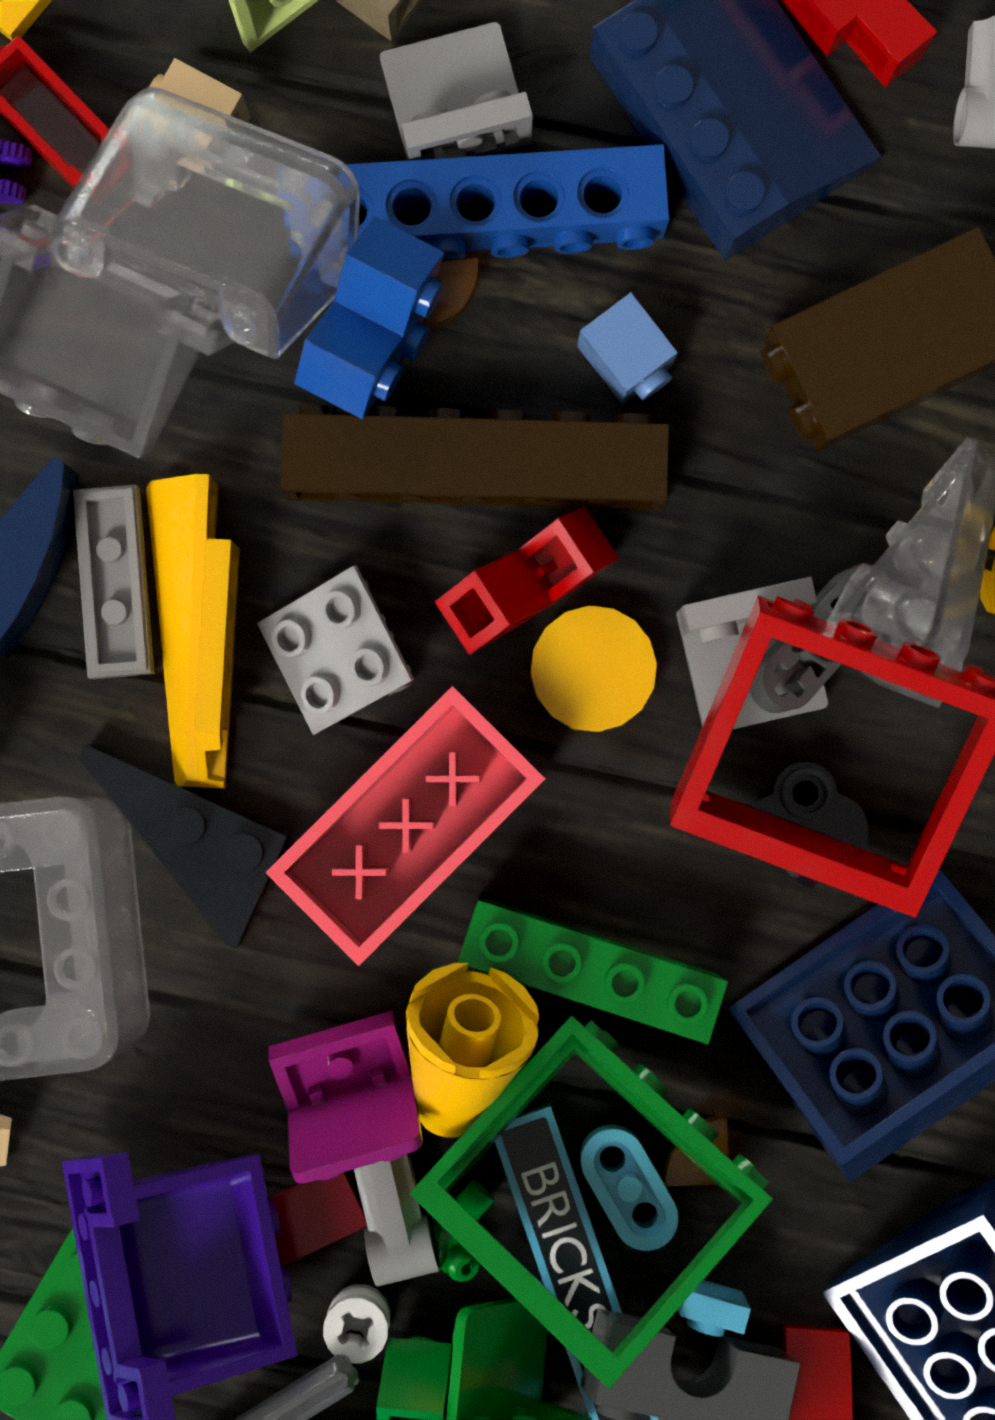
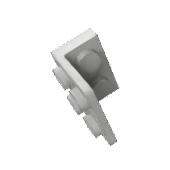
[380,22,533,161]
[676,576,828,729]

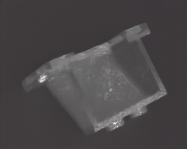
[0,205,259,459]

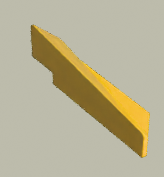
[146,474,240,789]

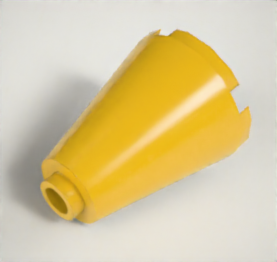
[405,963,539,1138]

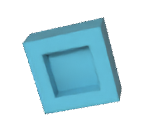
[678,1280,751,1337]

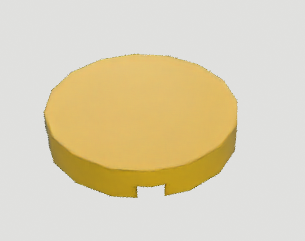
[530,605,657,732]

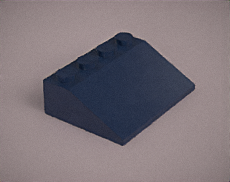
[589,0,882,261]
[728,869,995,1183]
[822,1179,995,1420]

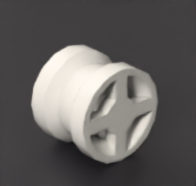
[323,1284,391,1363]

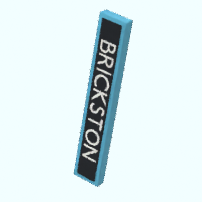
[495,1103,659,1420]

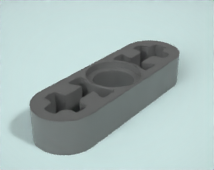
[750,564,892,713]

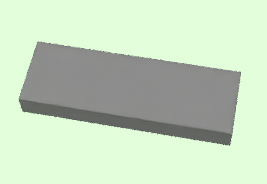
[73,485,155,679]

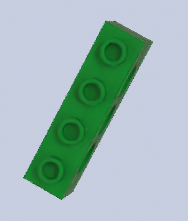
[458,896,728,1044]

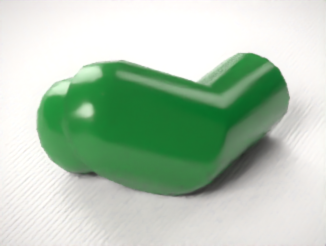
[433,1178,495,1282]

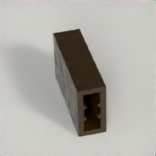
[761,227,995,452]

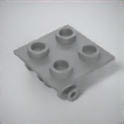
[257,565,414,735]

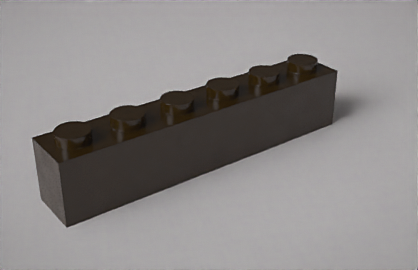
[280,404,669,511]

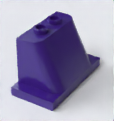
[62,1152,298,1420]

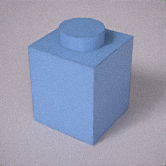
[577,292,678,405]

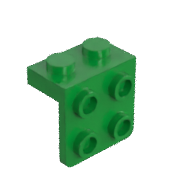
[446,1298,592,1420]

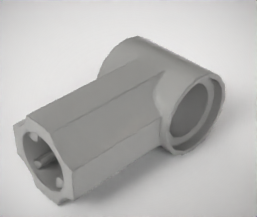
[953,15,995,149]
[354,1153,440,1287]

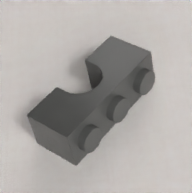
[580,1308,800,1420]

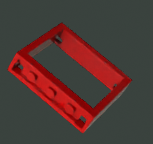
[670,595,995,918]

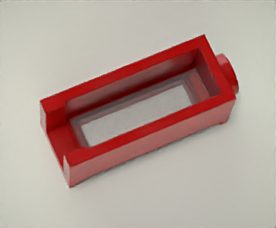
[0,35,136,208]

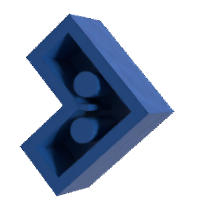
[294,216,444,420]

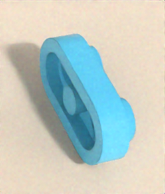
[580,1124,679,1251]

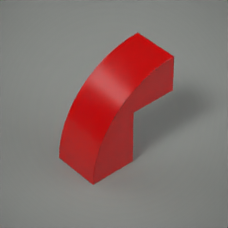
[435,506,620,655]

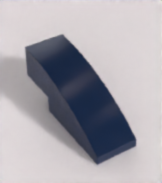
[0,455,79,658]

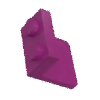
[268,1011,423,1184]

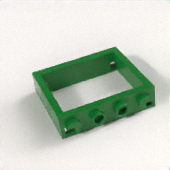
[409,1015,773,1389]

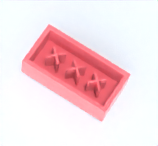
[265,686,545,966]

